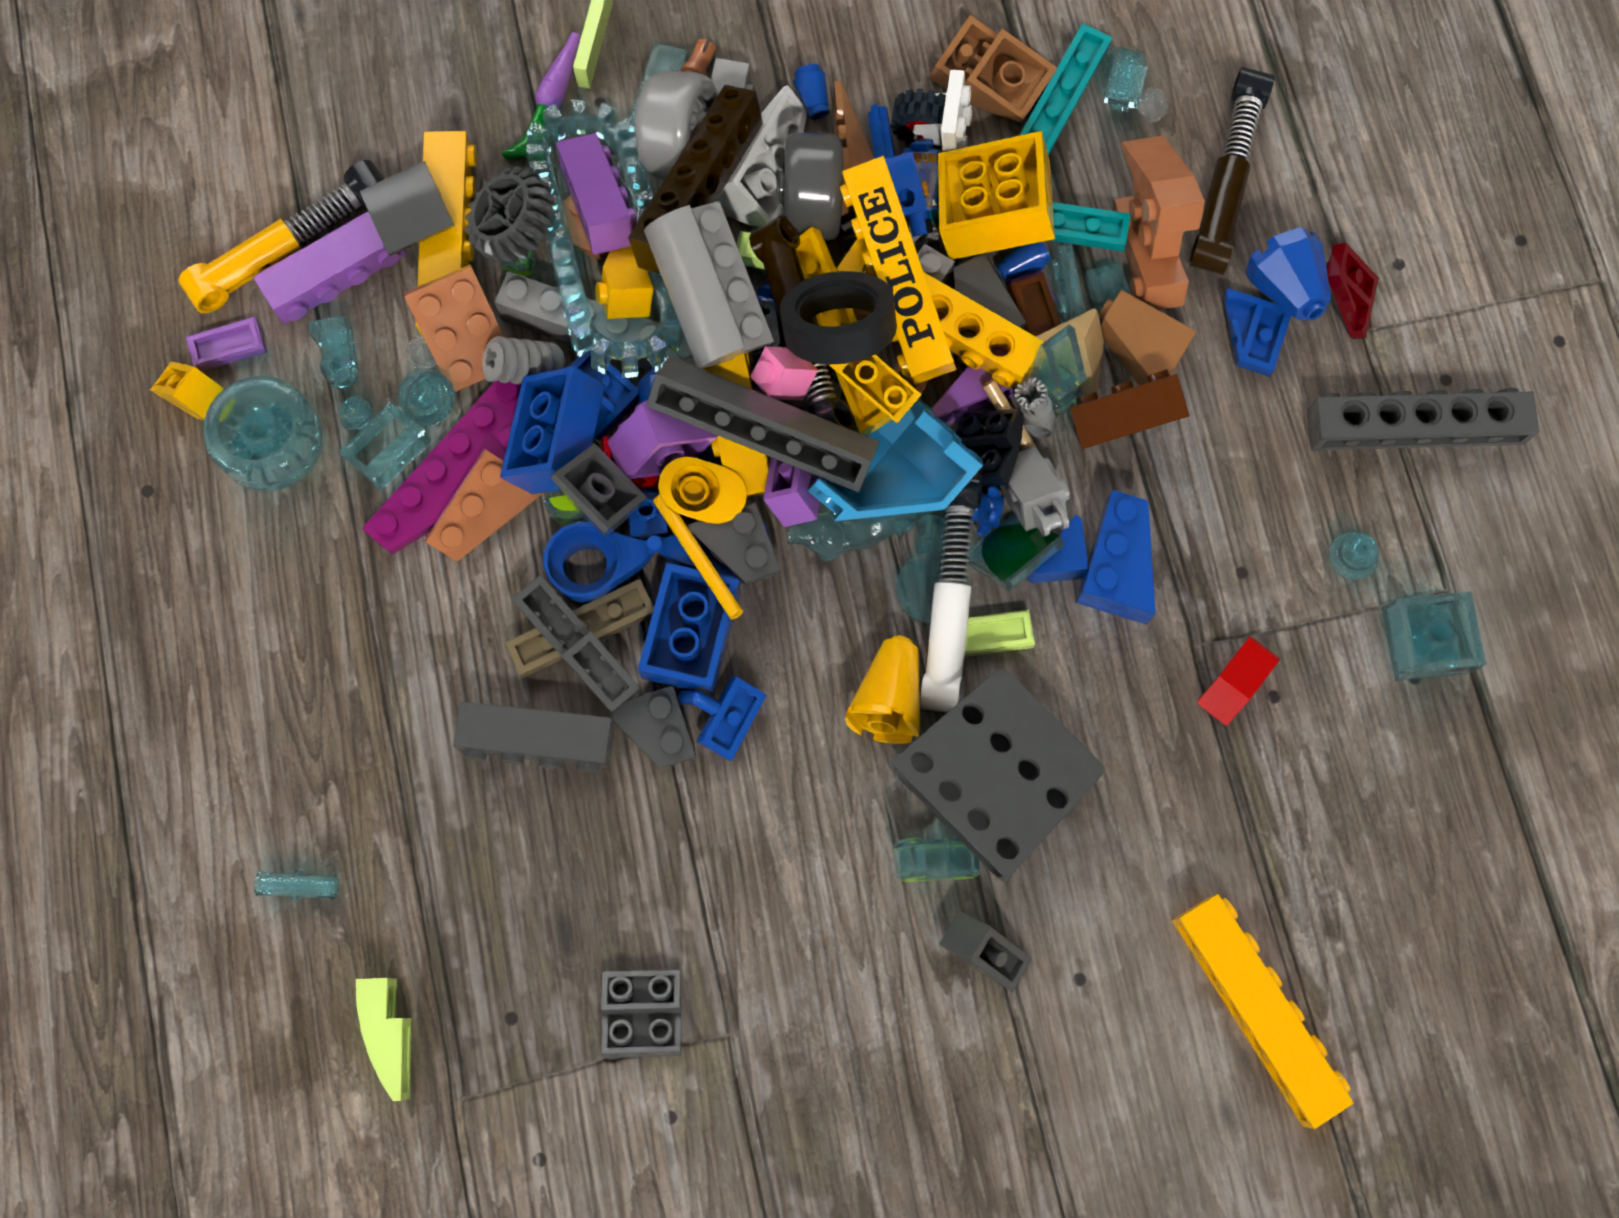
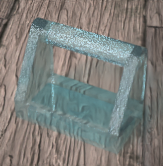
[338,402,431,492]

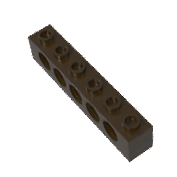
[628,85,763,274]

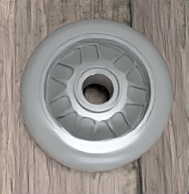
[635,70,718,179]

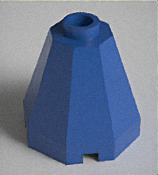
[1246,227,1331,321]

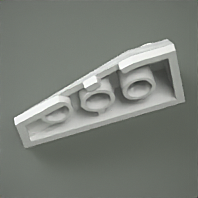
[716,85,808,228]

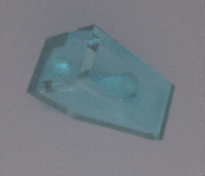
[1103,46,1148,111]

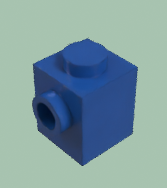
[629,488,670,540]

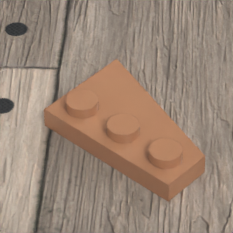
[424,449,545,562]

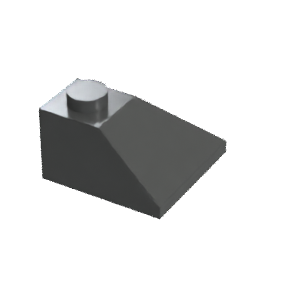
[550,443,647,537]

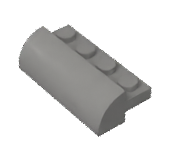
[644,201,774,369]

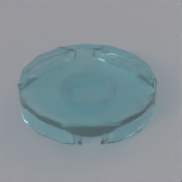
[896,552,969,625]

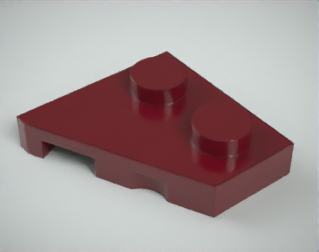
[1326,243,1379,339]

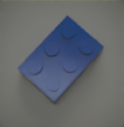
[500,366,605,494]
[638,563,741,696]

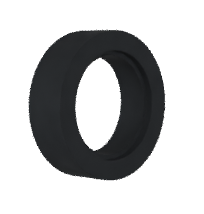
[780,271,897,364]

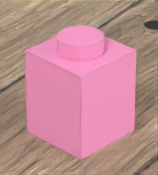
[750,346,818,401]

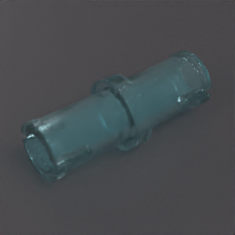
[254,870,339,901]

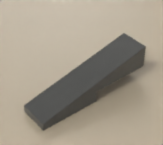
[512,575,640,713]

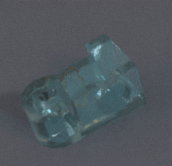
[308,315,359,390]

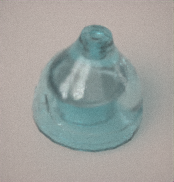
[398,370,455,426]

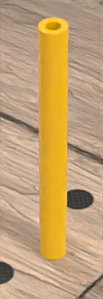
[653,494,743,620]

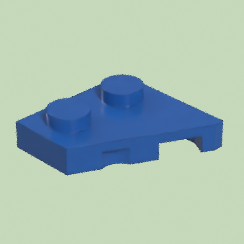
[1223,288,1291,377]

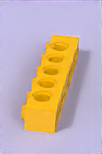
[836,239,1046,389]

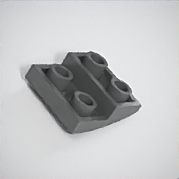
[360,161,455,256]
[601,970,682,1058]

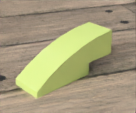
[356,978,412,1101]

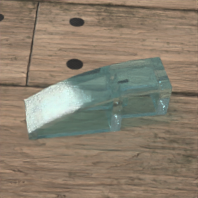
[1033,324,1087,418]

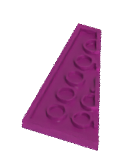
[362,380,522,555]

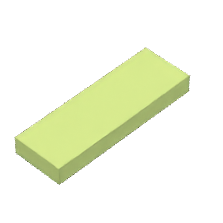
[573,0,613,89]

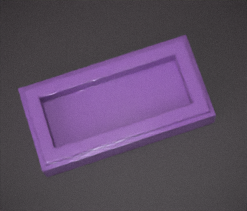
[186,316,267,372]

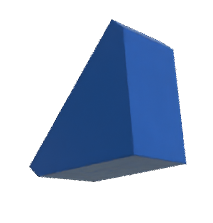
[1026,515,1089,583]

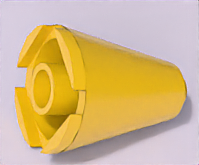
[844,635,921,744]

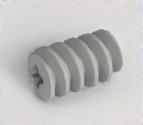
[482,336,565,384]

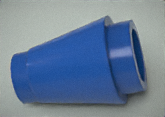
[793,64,830,120]
[996,242,1051,283]

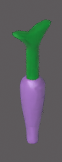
[501,32,581,166]

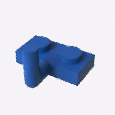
[678,676,767,761]

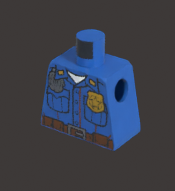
[885,152,939,237]

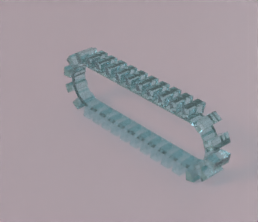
[525,100,683,378]

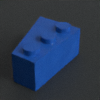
[1076,490,1156,625]

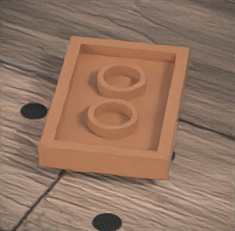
[403,264,504,394]

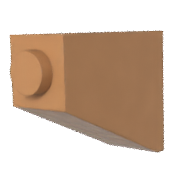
[1099,290,1197,385]

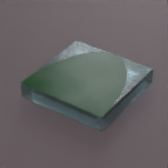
[966,513,1064,591]

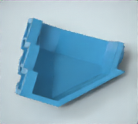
[808,398,983,521]

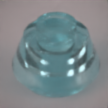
[1329,531,1379,580]

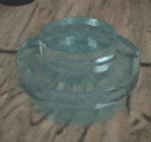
[338,396,373,430]

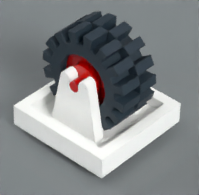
[890,70,972,152]

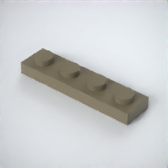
[505,579,654,678]

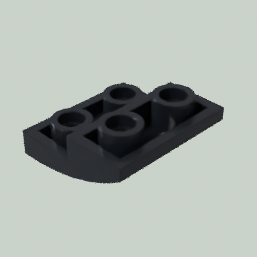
[955,408,1023,486]

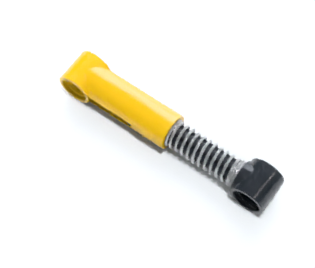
[178,160,385,313]

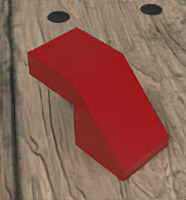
[1197,636,1280,726]

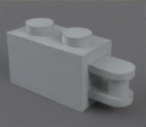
[998,446,1070,536]

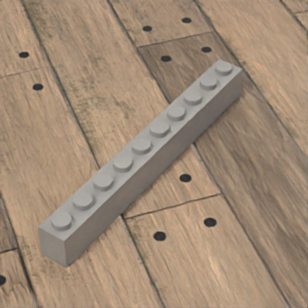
[494,271,844,410]

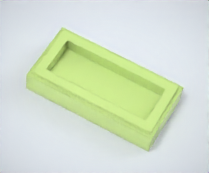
[964,609,1035,657]

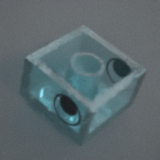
[1382,592,1486,681]

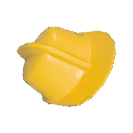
[658,456,747,524]

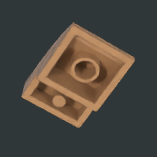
[928,15,1057,122]

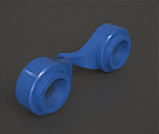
[543,520,769,604]

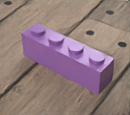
[556,133,638,255]
[253,212,406,325]

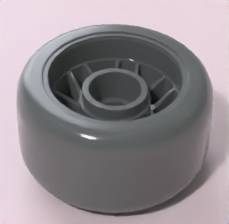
[779,133,843,243]

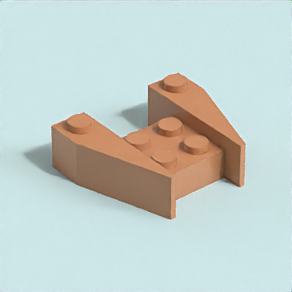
[1113,135,1205,310]

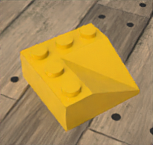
[938,131,1055,259]

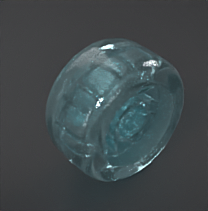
[203,376,324,492]

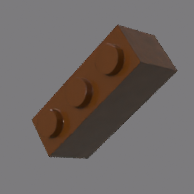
[1069,369,1190,449]

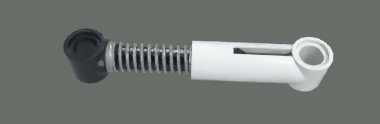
[921,472,983,712]

